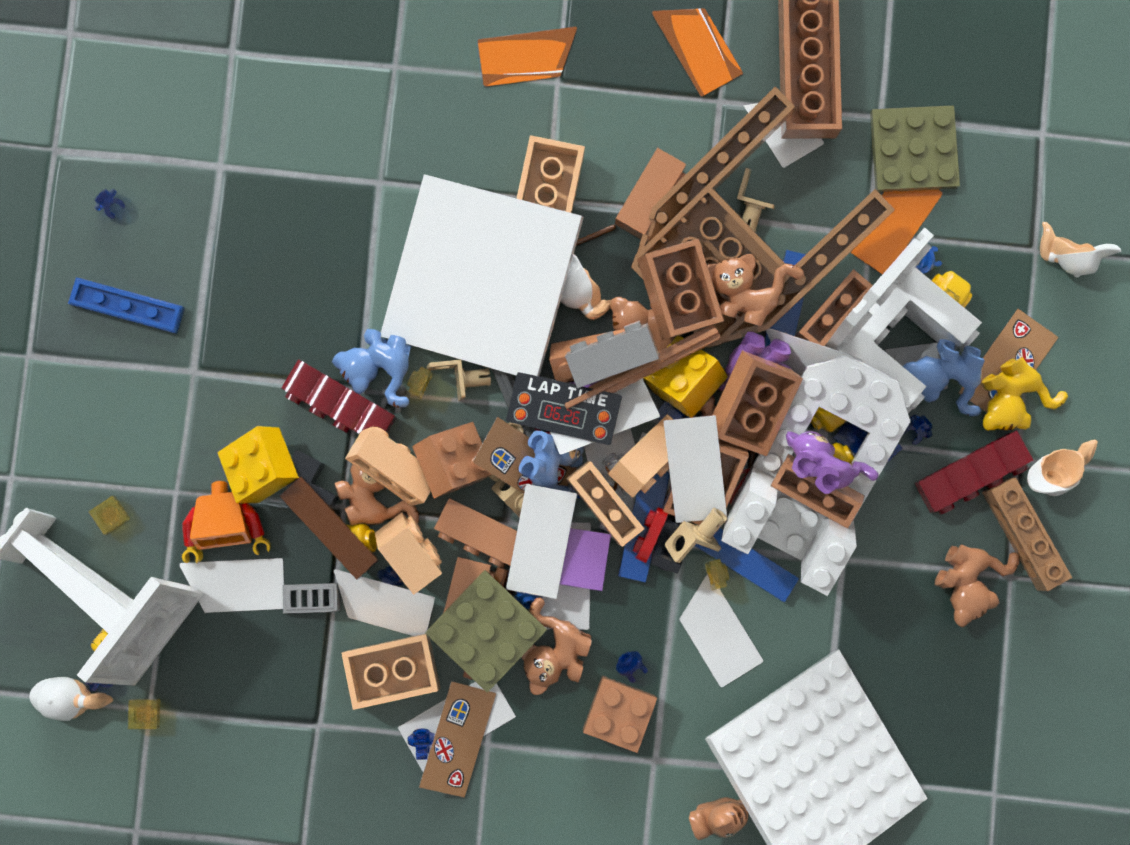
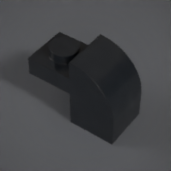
[286,450,339,506]
[651,514,695,574]

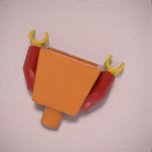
[182,481,271,564]

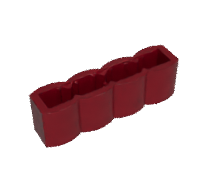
[281,359,397,438]
[914,430,1033,515]

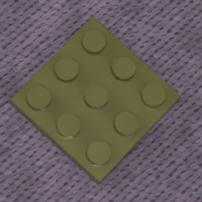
[870,105,960,192]
[425,570,547,693]

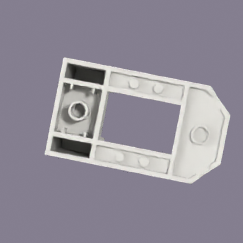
[825,228,982,413]
[722,354,910,596]

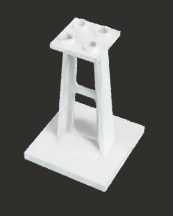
[0,508,204,685]

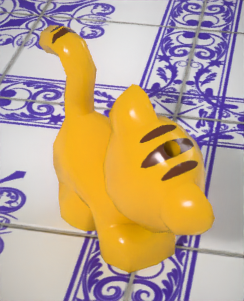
[981,357,1068,431]

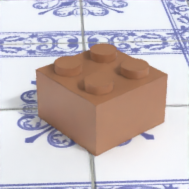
[412,422,493,499]
[583,676,657,753]

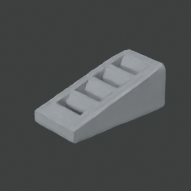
[283,583,340,613]

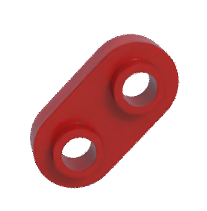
[632,507,668,563]

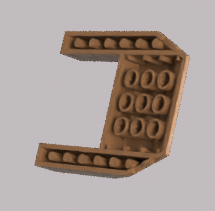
[632,86,895,348]

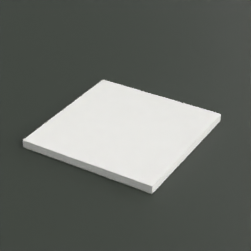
[381,174,584,376]

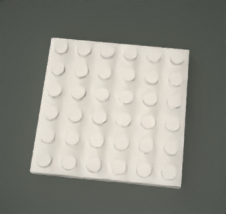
[705,650,928,845]

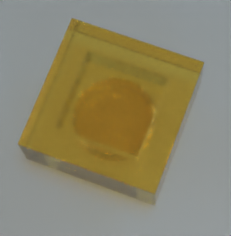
[407,367,433,399]
[89,496,130,535]
[705,559,729,591]
[128,699,160,729]

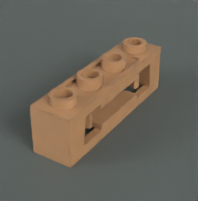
[982,477,1072,591]

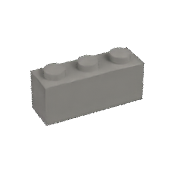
[565,321,660,388]

